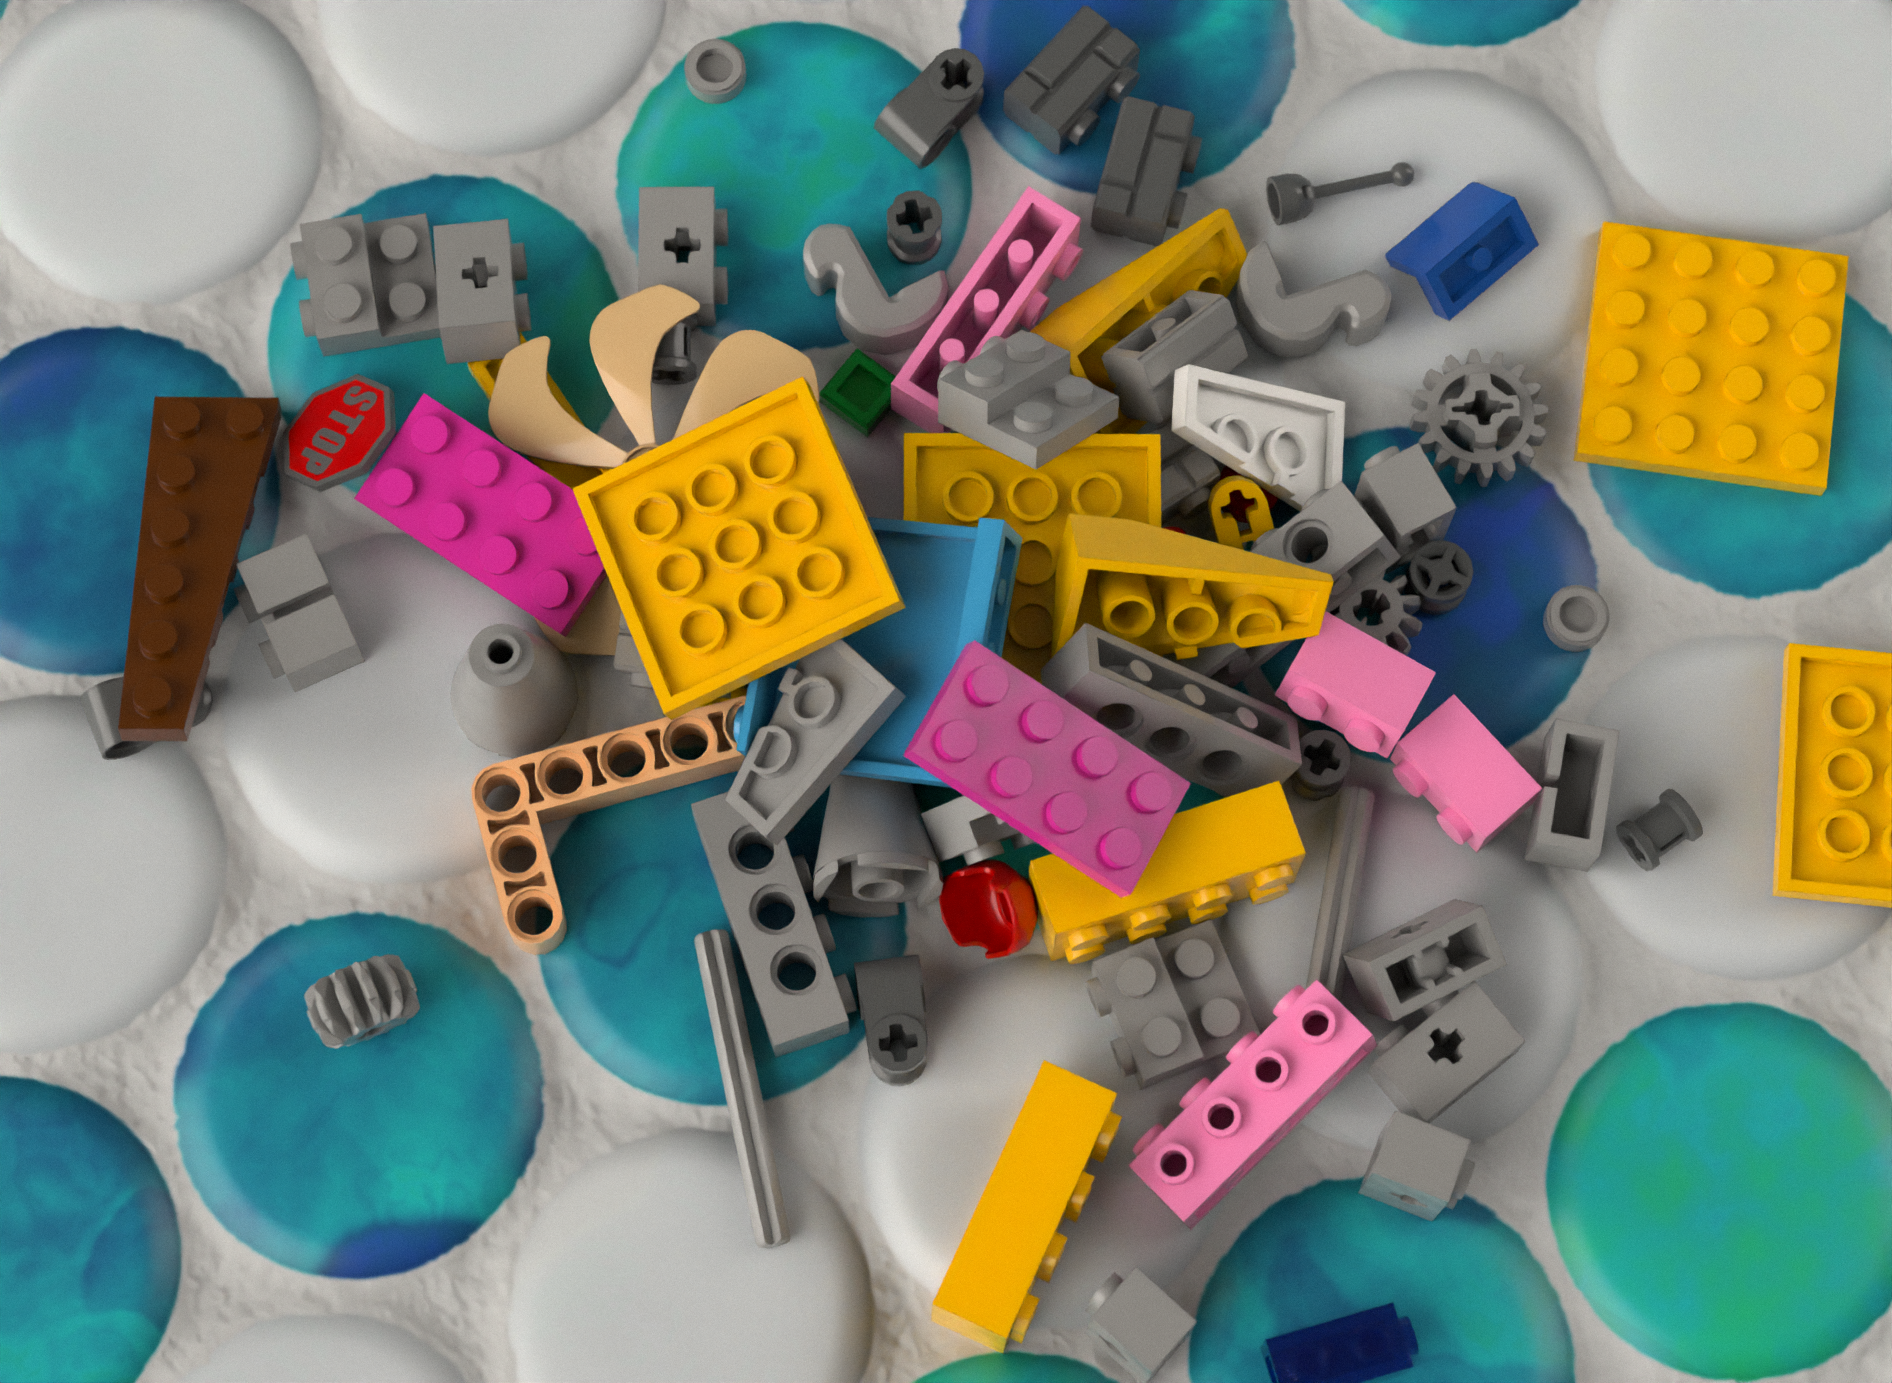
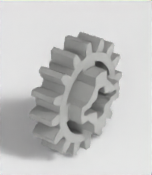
[1409,349,1549,487]

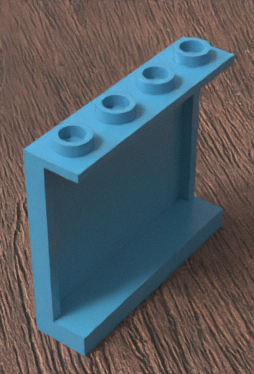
[734,517,1022,788]

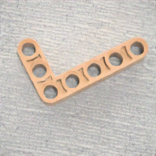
[471,696,746,955]

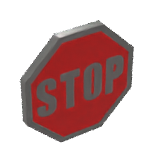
[283,374,396,492]

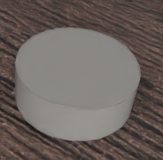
[684,39,746,104]
[1543,585,1610,652]

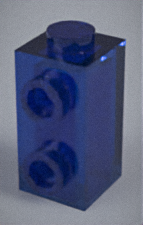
[1260,1302,1419,1383]

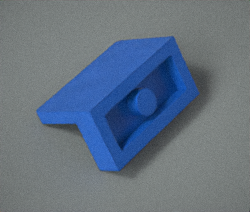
[1385,182,1539,321]

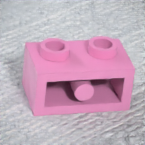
[1274,611,1436,758]
[1390,694,1542,852]

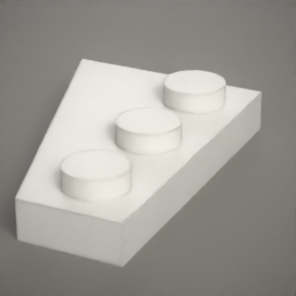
[1171,364,1345,512]

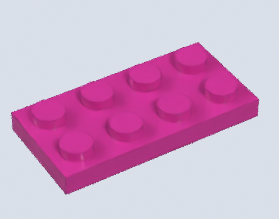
[354,393,607,637]
[903,640,1191,898]

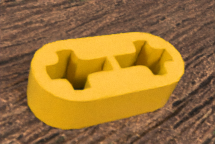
[1208,475,1274,550]

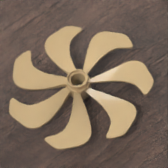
[488,284,820,656]

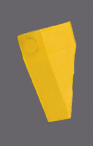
[1030,208,1247,434]
[1051,514,1334,660]

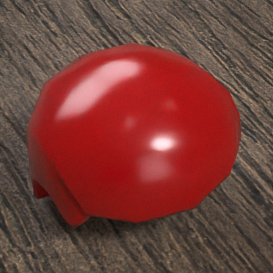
[939,860,1038,959]

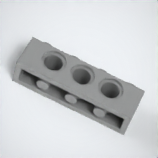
[1163,481,1401,688]
[1041,623,1302,797]
[691,791,857,1058]

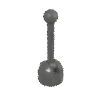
[1266,162,1414,226]

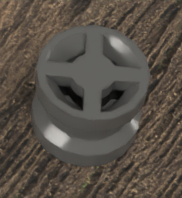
[1405,540,1473,615]

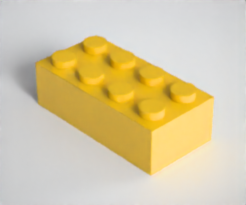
[1028,781,1306,964]
[931,1060,1122,1354]

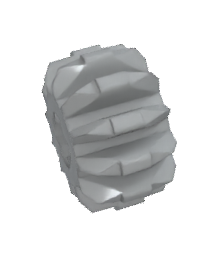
[1330,570,1422,656]
[304,954,420,1049]

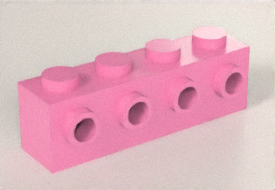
[891,186,1083,433]
[1129,979,1377,1230]

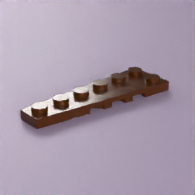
[118,397,282,741]

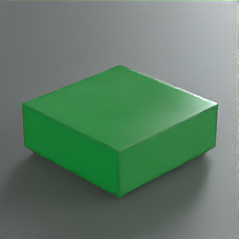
[819,348,896,438]

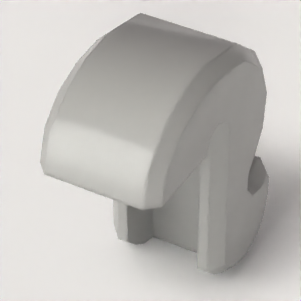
[803,223,949,355]
[1236,241,1391,358]

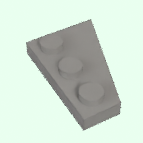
[725,639,906,845]

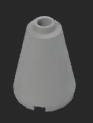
[450,624,579,758]
[813,774,943,918]

